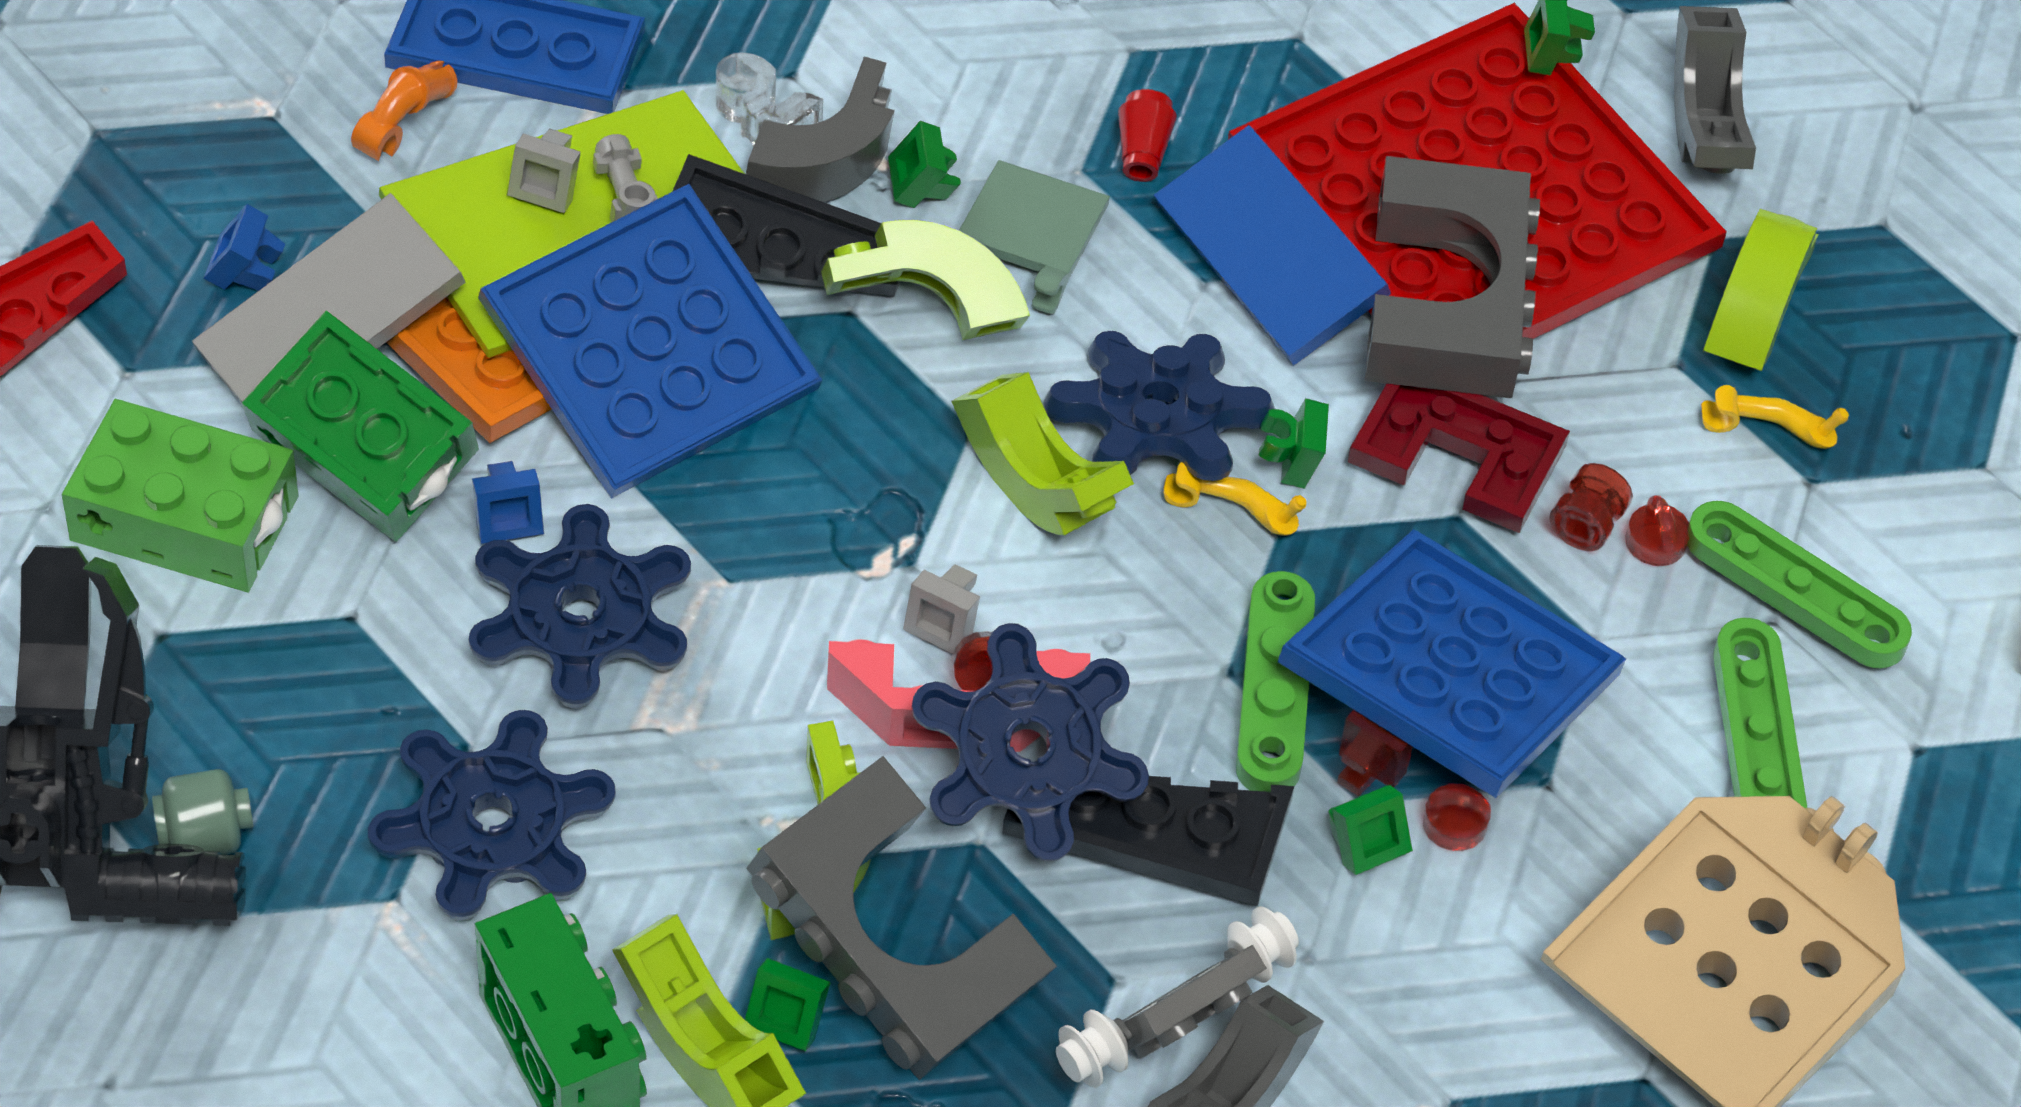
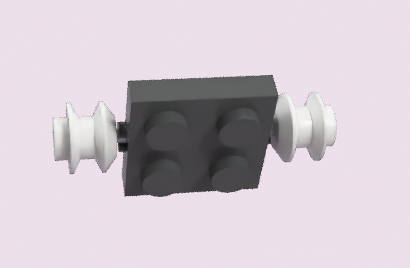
[1056,906,1299,1088]

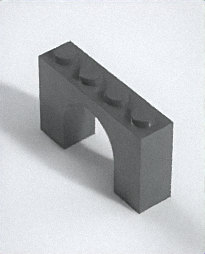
[1364,156,1540,398]
[746,756,1057,1080]

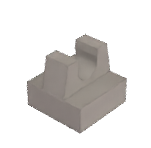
[507,128,580,213]
[903,564,980,657]

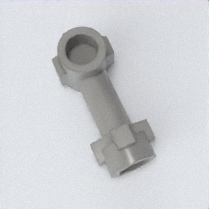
[593,134,658,222]

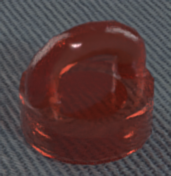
[1625,495,1689,566]
[951,631,992,691]
[1423,784,1491,851]

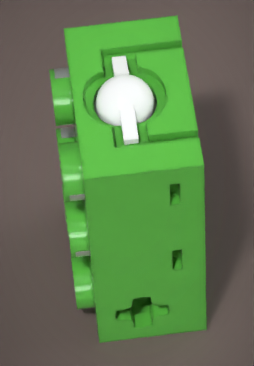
[61,398,299,593]

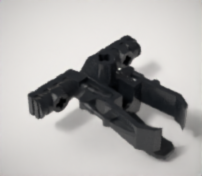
[0,545,246,926]

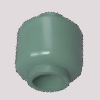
[152,769,253,855]

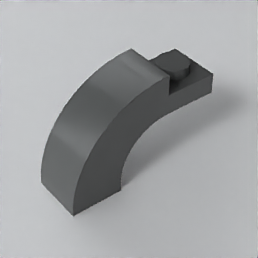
[1674,6,1756,174]
[746,56,895,202]
[1148,985,1324,1107]

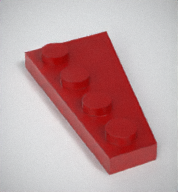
[0,220,127,377]

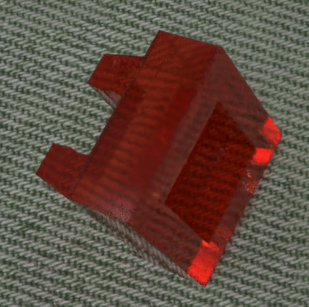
[1337,710,1413,797]

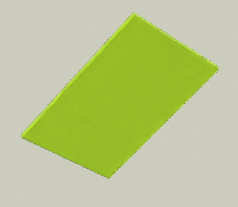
[379,90,745,358]

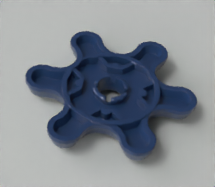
[1043,331,1275,481]
[468,504,691,709]
[911,623,1149,862]
[368,710,616,921]

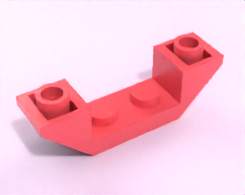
[827,639,1090,752]

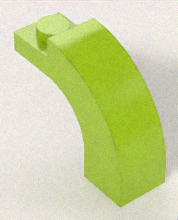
[951,372,1134,535]

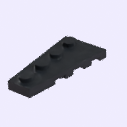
[672,154,901,297]
[1002,776,1294,906]

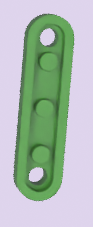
[1686,501,1912,668]
[1236,571,1315,792]
[1713,618,1807,808]

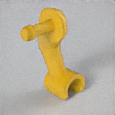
[1701,385,1849,449]
[1163,462,1307,536]

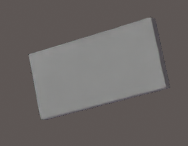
[192,193,466,403]

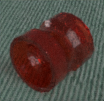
[1549,463,1633,551]

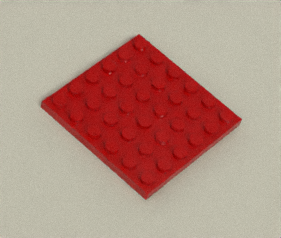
[1228,2,1727,339]

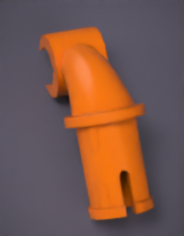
[351,60,457,161]

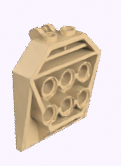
[1541,796,1905,1107]

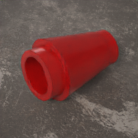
[1118,89,1177,182]

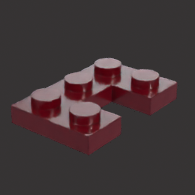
[1348,384,1570,533]

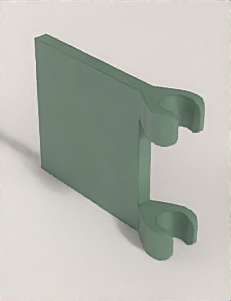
[959,160,1110,314]

